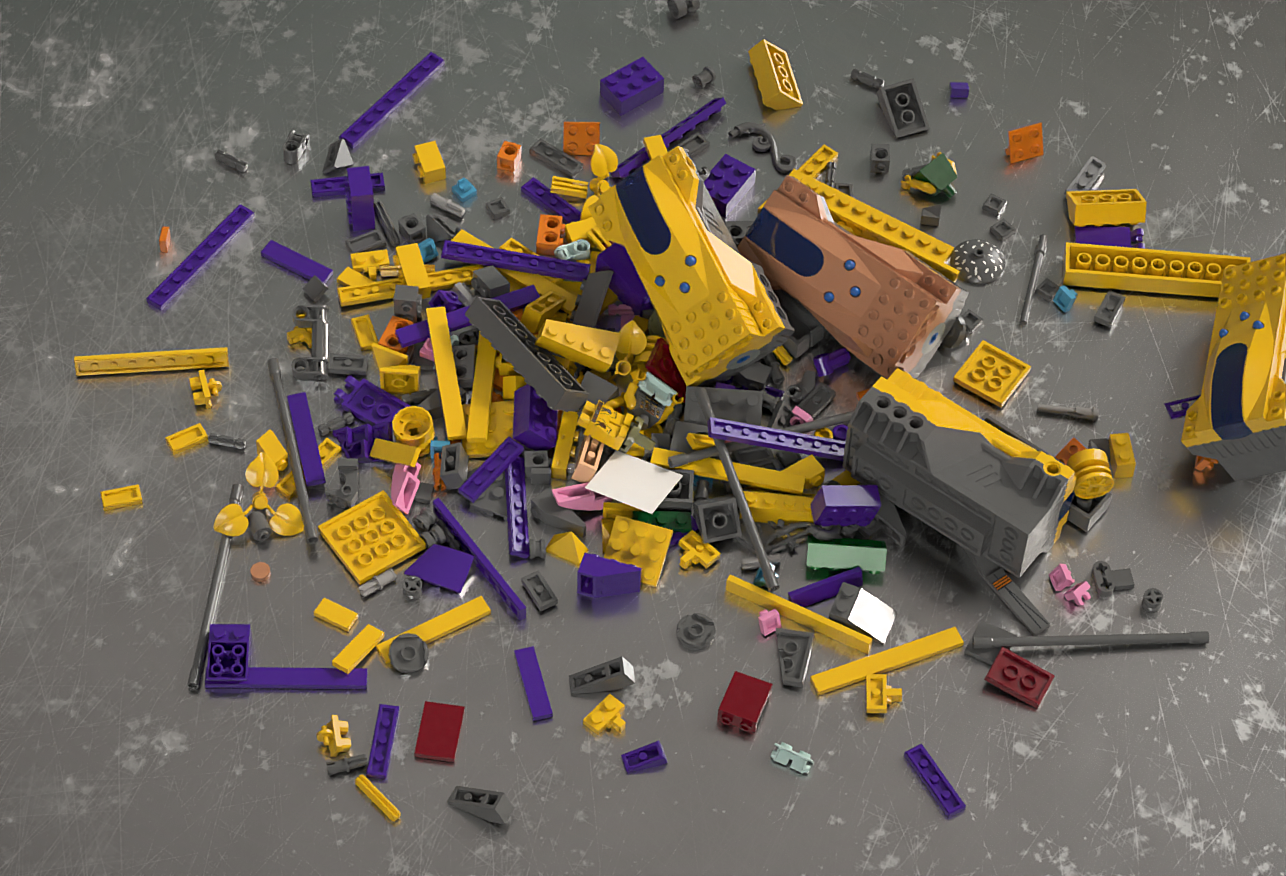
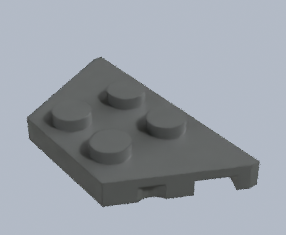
[467,466,507,521]

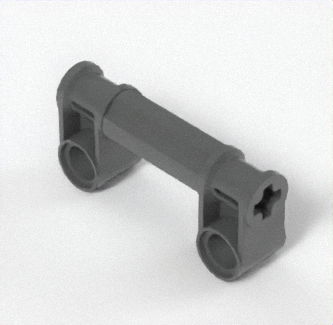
[291,304,329,381]

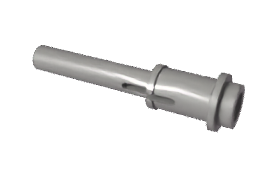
[1037,403,1099,422]

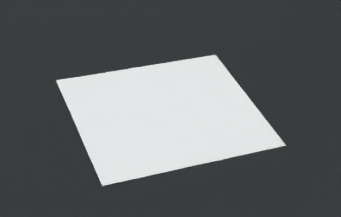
[585,450,683,514]

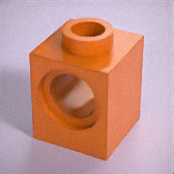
[497,141,521,173]

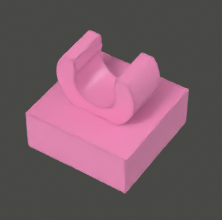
[419,338,434,361]
[790,406,814,426]
[1049,564,1075,591]
[1064,581,1091,606]
[758,609,782,636]

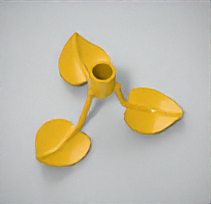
[580,144,639,221]
[590,321,647,386]
[214,452,304,537]

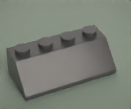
[570,270,613,328]

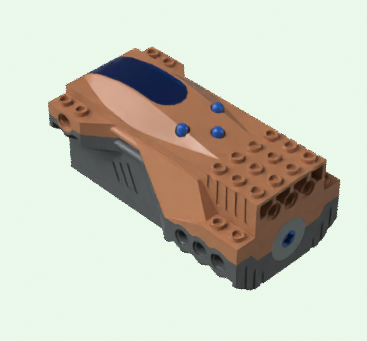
[737,175,969,379]

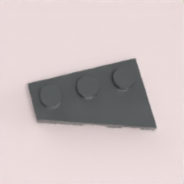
[775,628,815,687]

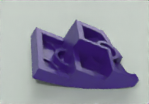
[333,421,393,463]
[403,544,474,594]

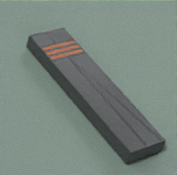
[985,568,1050,636]

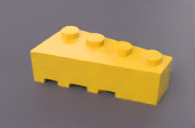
[534,319,622,374]

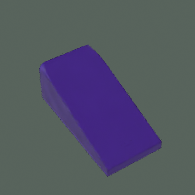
[621,740,668,773]

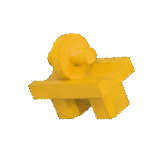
[189,370,222,409]
[316,715,351,757]

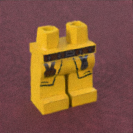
[576,400,634,451]

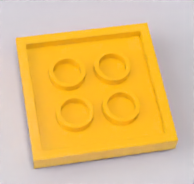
[953,340,1031,408]
[462,400,520,458]
[604,515,673,588]

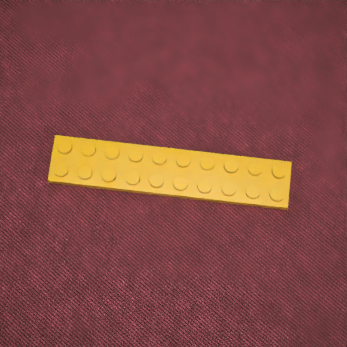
[789,169,954,263]

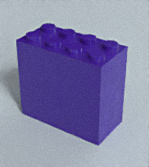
[595,243,654,317]

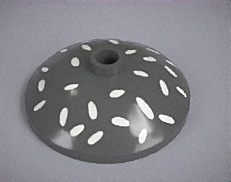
[950,239,1006,285]

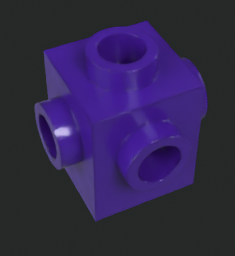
[428,290,462,313]

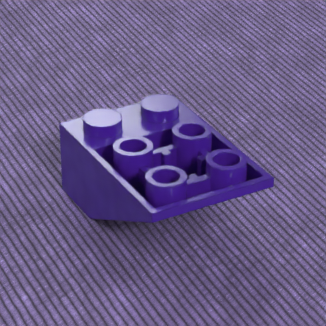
[577,553,642,598]
[206,624,252,681]

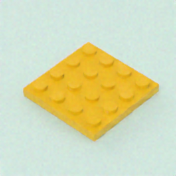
[317,490,426,585]

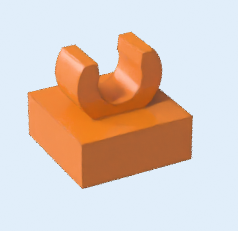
[1195,455,1218,471]

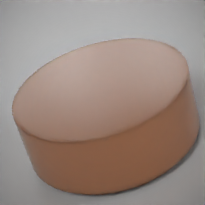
[250,562,271,582]

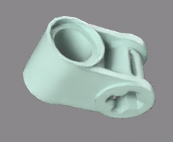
[554,239,591,262]

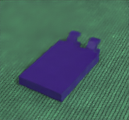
[1074,226,1145,249]
[334,375,410,432]

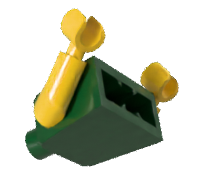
[901,152,958,199]

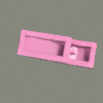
[391,462,421,515]
[552,482,613,511]

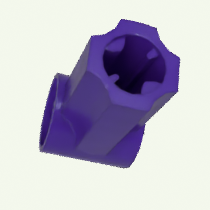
[813,348,851,377]

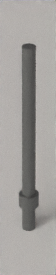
[1020,234,1047,325]

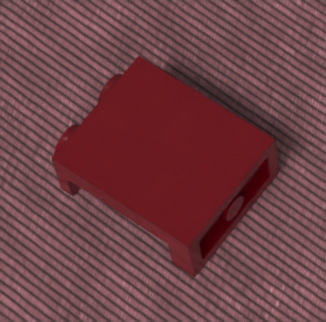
[717,671,773,733]

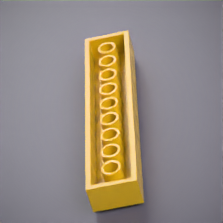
[1063,242,1251,298]

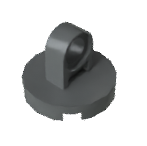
[940,314,971,349]

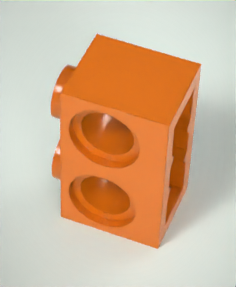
[536,214,565,256]
[378,316,414,355]

